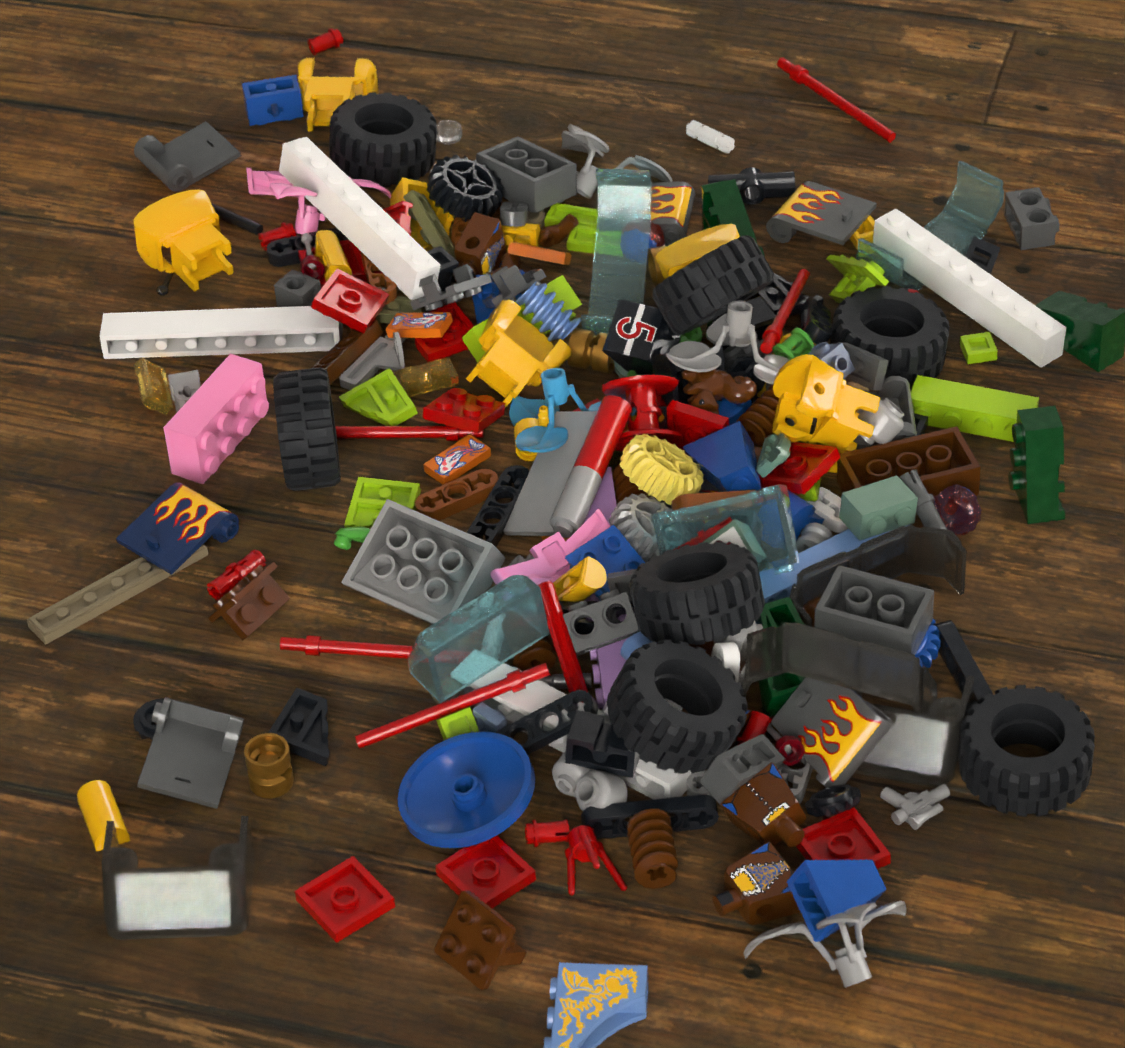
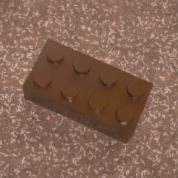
[837,426,981,503]

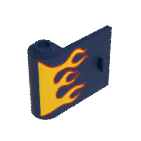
[116,483,239,575]

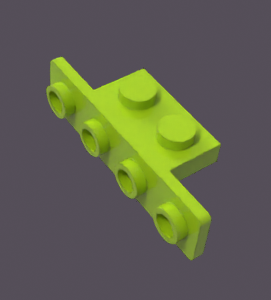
[826,254,889,303]

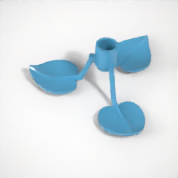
[509,368,637,453]

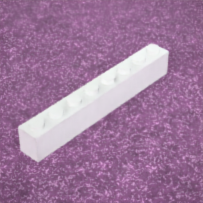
[279,137,440,300]
[872,209,1066,368]
[100,306,343,359]
[448,647,691,799]

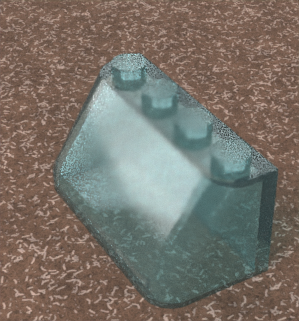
[407,575,550,703]

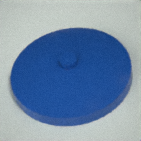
[398,732,535,848]

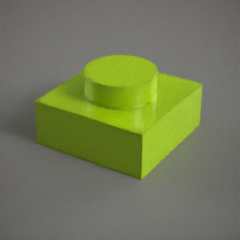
[960,332,998,364]
[436,707,480,740]

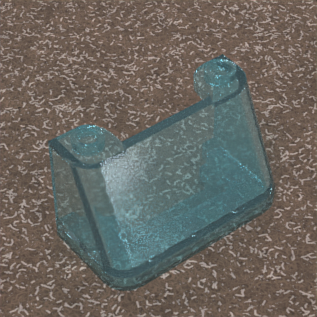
[651,484,800,575]

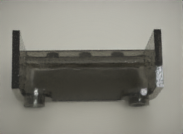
[834,651,975,785]
[102,816,255,940]

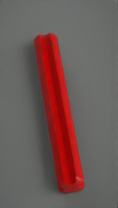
[536,581,589,704]

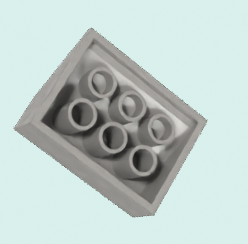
[341,499,505,632]

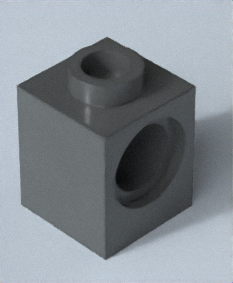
[274,269,321,307]

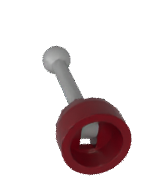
[300,233,325,280]
[766,723,805,766]

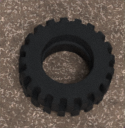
[329,92,437,187]
[652,235,774,336]
[830,286,950,390]
[273,367,341,491]
[629,542,765,645]
[607,640,747,774]
[958,685,1095,817]

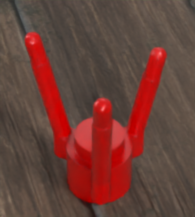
[564,825,627,896]

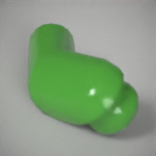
[334,526,370,550]

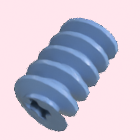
[515,281,581,342]

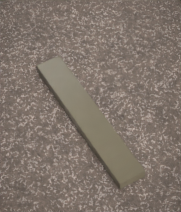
[27,544,208,645]

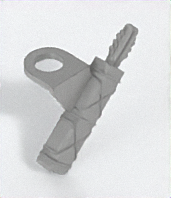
[339,332,407,390]

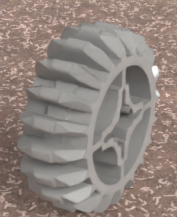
[608,493,693,563]

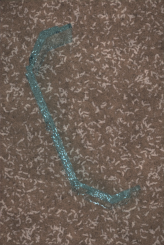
[856,161,1004,291]
[581,168,652,335]

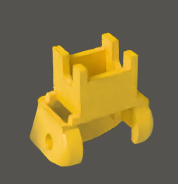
[297,58,379,132]
[133,189,233,292]
[655,224,740,280]
[466,300,571,408]
[772,354,880,452]

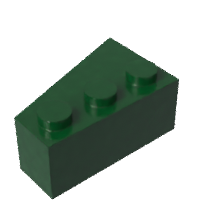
[701,179,765,257]
[1035,291,1125,372]
[1008,406,1065,524]
[755,597,822,717]

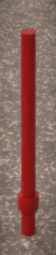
[777,57,896,142]
[760,269,810,354]
[335,425,484,441]
[280,635,470,662]
[355,662,550,749]

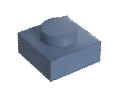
[473,702,507,733]

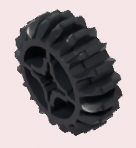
[426,154,504,222]

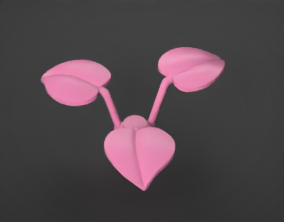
[265,171,391,234]

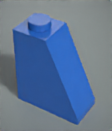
[683,421,762,492]
[787,860,886,942]

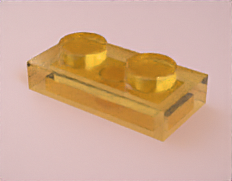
[134,357,173,415]
[392,357,459,397]

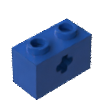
[242,75,304,126]

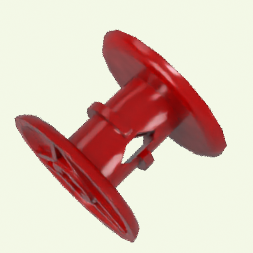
[601,375,684,452]

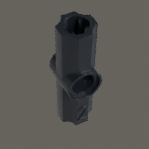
[708,167,795,205]

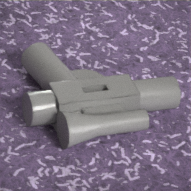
[880,784,950,830]

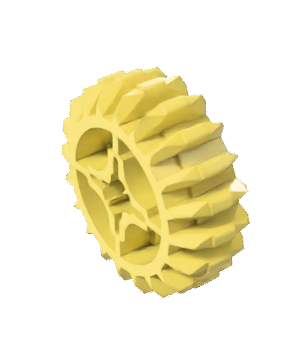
[620,434,704,505]

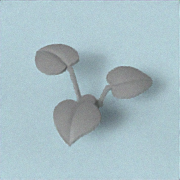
[562,124,673,199]
[666,300,790,384]
[744,901,907,988]

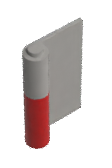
[503,395,632,538]

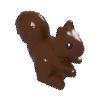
[681,369,757,414]

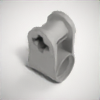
[168,370,201,413]

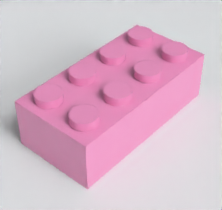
[164,354,269,484]

